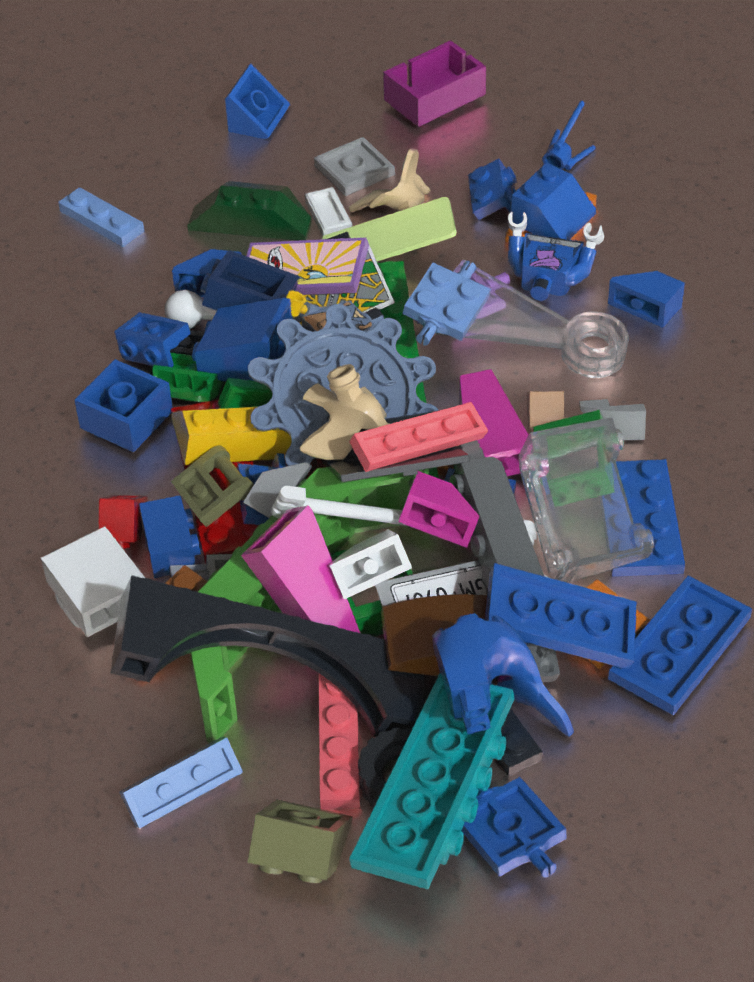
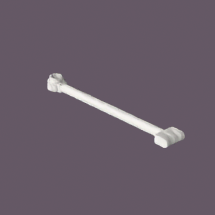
[271,486,537,546]

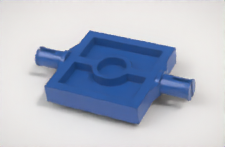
[461,777,567,878]

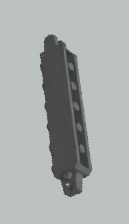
[449,441,560,683]

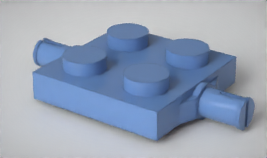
[403,261,491,345]

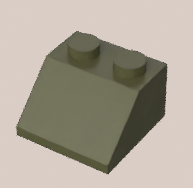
[247,799,353,883]

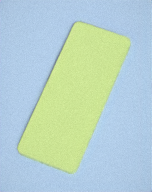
[321,197,457,262]

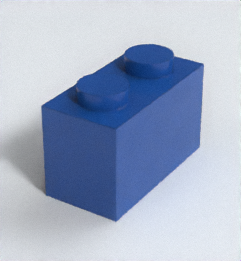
[139,495,201,579]

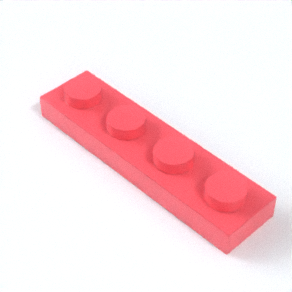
[349,402,488,472]
[319,673,360,810]

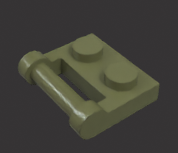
[171,445,254,527]

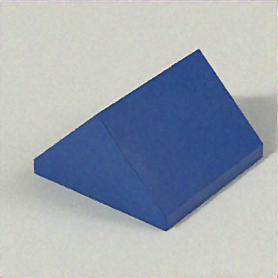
[225,64,290,140]

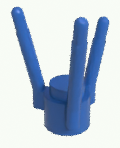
[542,101,596,170]

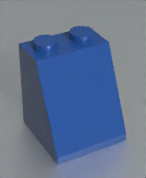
[192,298,292,382]

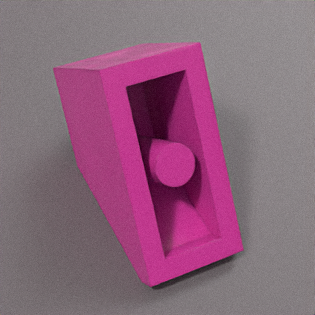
[398,471,479,548]

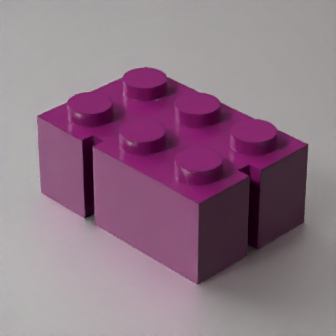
[383,40,486,127]

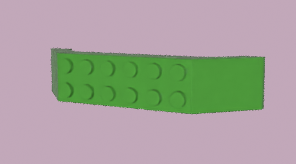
[190,467,429,743]

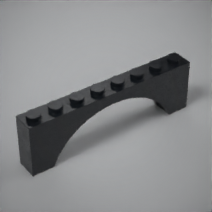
[110,575,424,737]

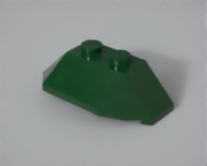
[187,181,312,241]

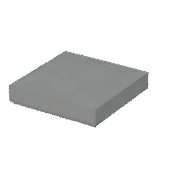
[314,137,395,196]

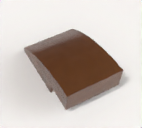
[381,594,487,676]

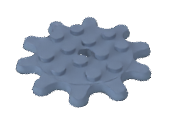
[248,304,438,466]

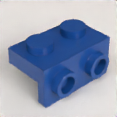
[468,158,517,220]

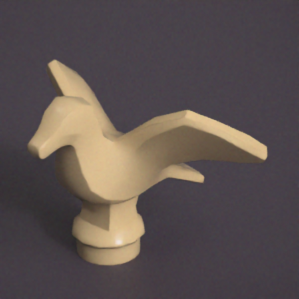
[349,148,430,212]
[300,364,389,460]

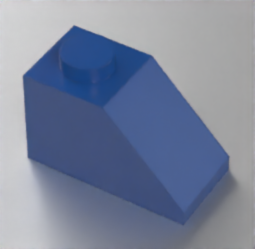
[608,271,685,328]

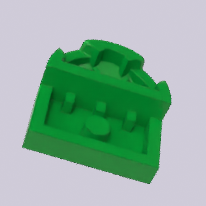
[153,353,224,402]

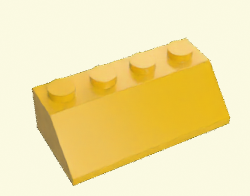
[171,407,292,465]

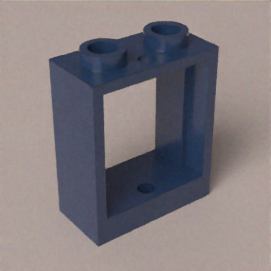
[201,250,300,311]

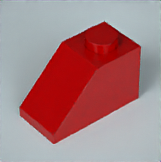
[99,495,148,548]

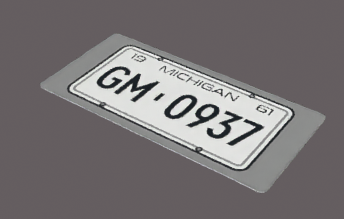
[375,560,488,607]

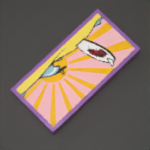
[247,237,369,295]

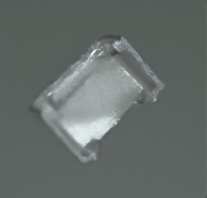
[519,417,654,583]

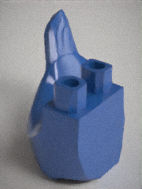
[432,613,574,737]

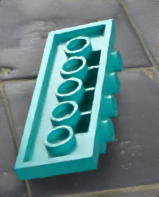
[349,673,514,889]

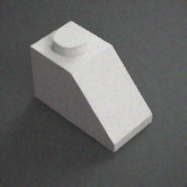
[329,529,412,599]

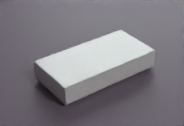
[305,187,352,236]

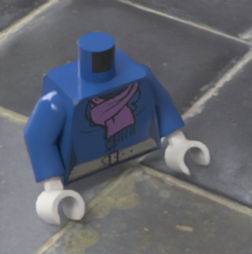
[508,212,604,301]

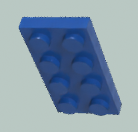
[597,459,685,577]
[485,563,636,670]
[608,575,752,716]

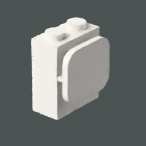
[41,527,145,637]

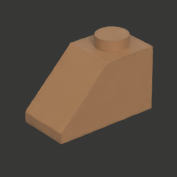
[527,391,564,433]

